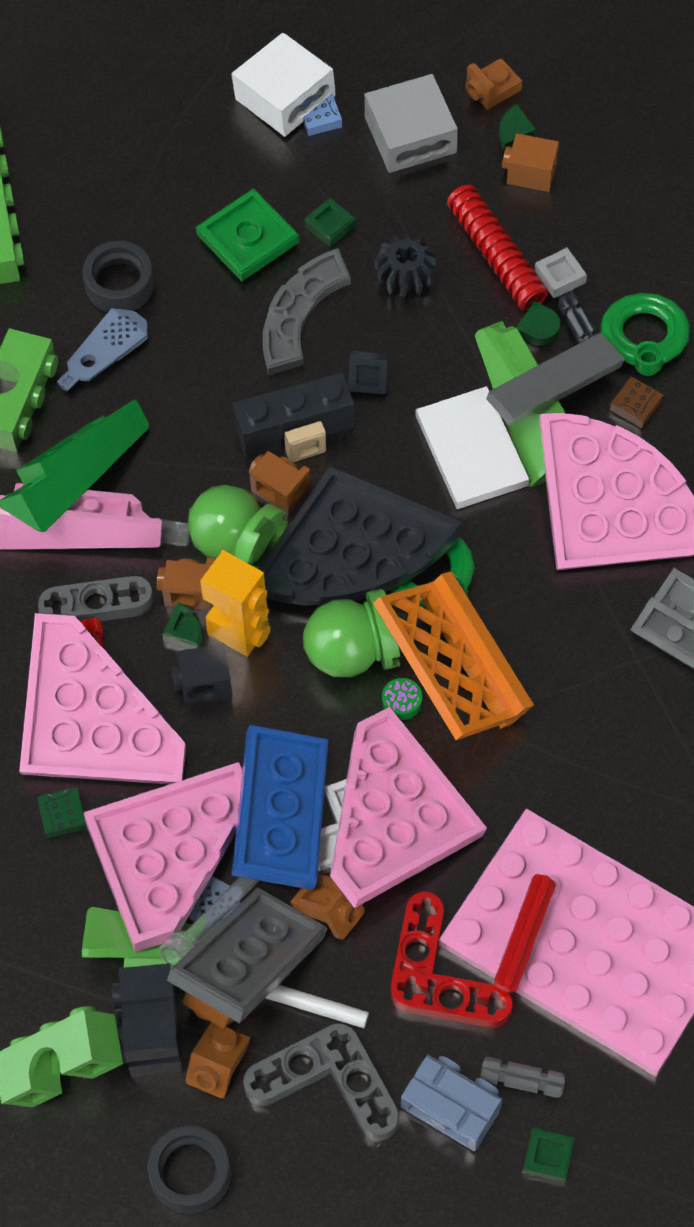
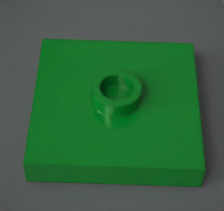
[196,188,299,281]

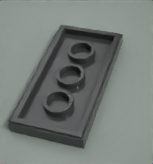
[167,887,327,1024]

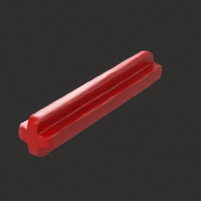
[494,874,556,992]

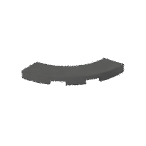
[263,249,351,375]

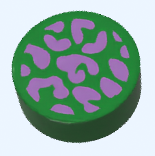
[382,678,422,720]

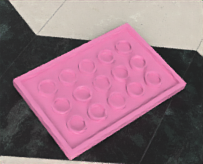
[439,809,694,1077]

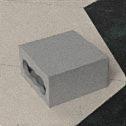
[365,74,458,173]

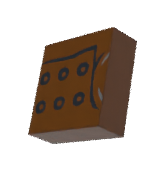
[610,377,663,428]

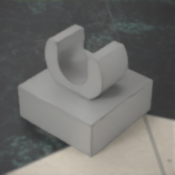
[535,248,587,299]

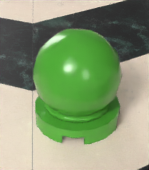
[187,485,288,569]
[303,589,400,678]

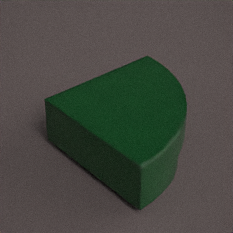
[499,104,535,151]
[162,602,203,649]

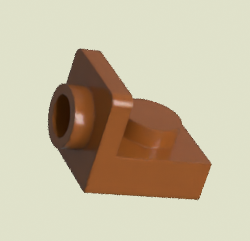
[465,58,522,110]
[290,873,365,940]

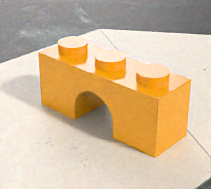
[200,550,270,657]

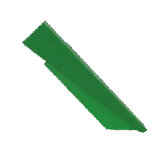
[0,399,149,532]

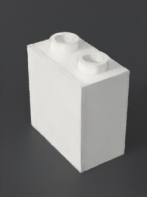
[232,33,336,137]

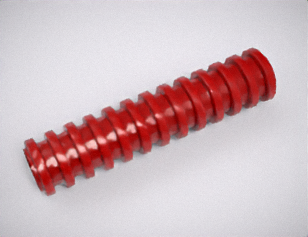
[447,184,548,311]

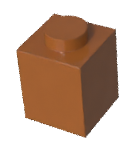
[502,133,559,192]

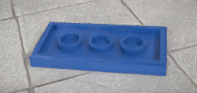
[232,725,329,890]

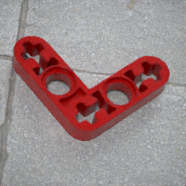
[391,892,512,1028]

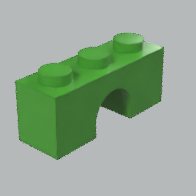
[0,328,58,452]
[0,1006,123,1107]

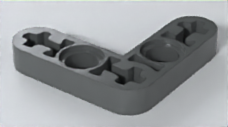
[38,576,153,622]
[243,1024,398,1141]

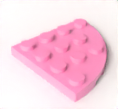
[539,413,694,570]

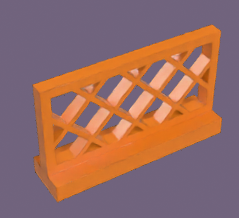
[373,571,534,740]

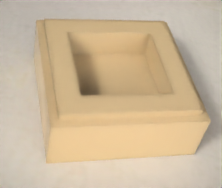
[285,421,326,462]

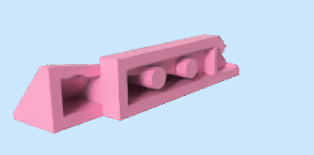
[0,483,162,549]

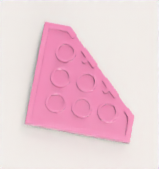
[19,613,186,784]
[330,707,487,908]
[84,762,243,953]

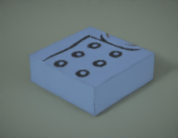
[299,94,342,136]

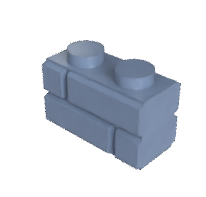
[401,1055,502,1152]

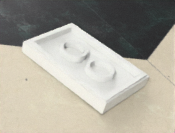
[416,386,529,509]

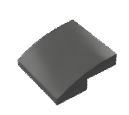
[630,568,694,669]

